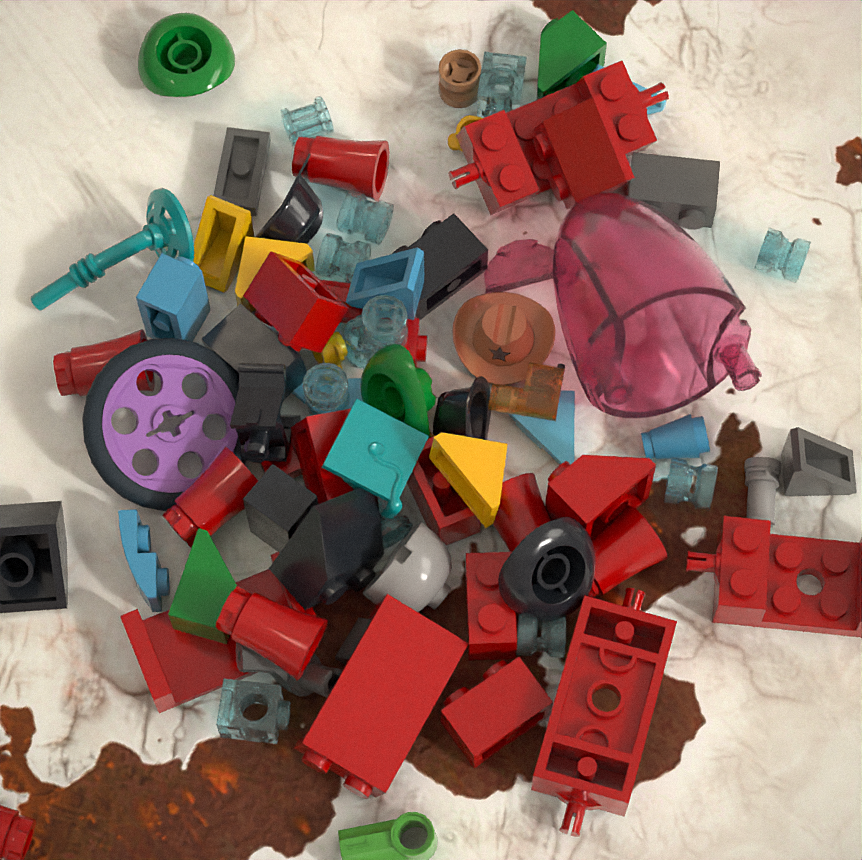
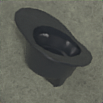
[255,153,324,244]
[433,376,491,440]

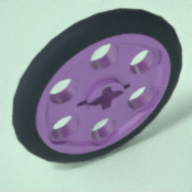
[82,338,247,511]

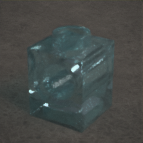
[477,52,527,118]
[216,679,291,744]

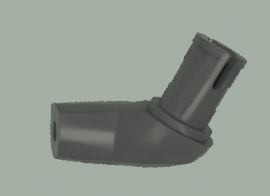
[236,642,342,698]

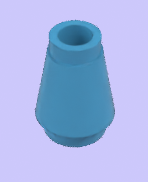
[641,414,710,459]

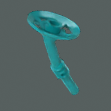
[31,188,194,311]

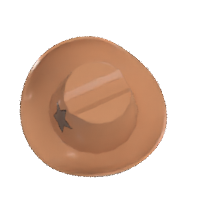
[452,292,555,385]

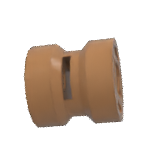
[438,49,481,108]

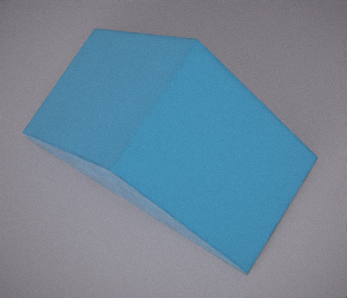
[346,247,424,320]

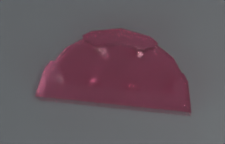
[484,239,570,294]

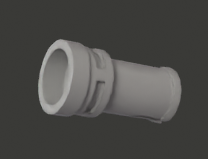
[744,457,782,527]

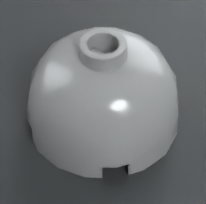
[362,522,452,612]

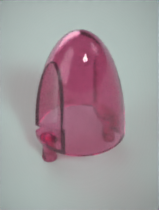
[553,192,762,418]

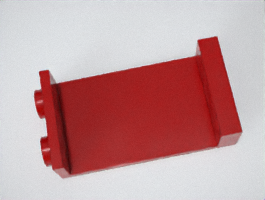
[120,551,316,713]
[294,594,469,799]

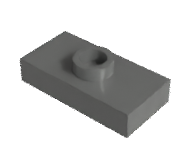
[213,127,271,216]

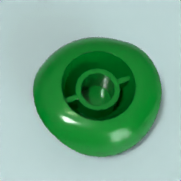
[138,13,235,97]
[360,344,436,438]

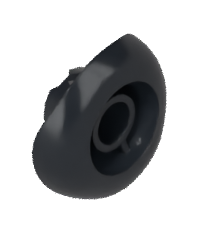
[498,517,596,621]

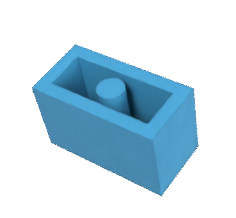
[136,253,211,342]

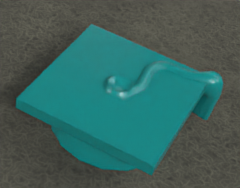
[322,398,429,519]

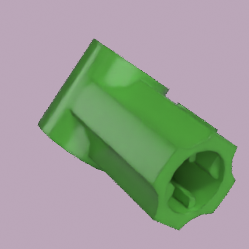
[338,812,438,860]

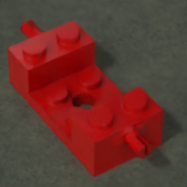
[448,60,669,215]
[686,516,862,638]
[531,588,677,837]

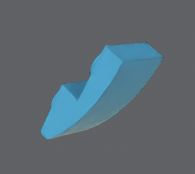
[118,509,170,612]

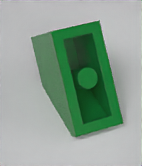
[537,10,607,100]
[168,528,237,644]

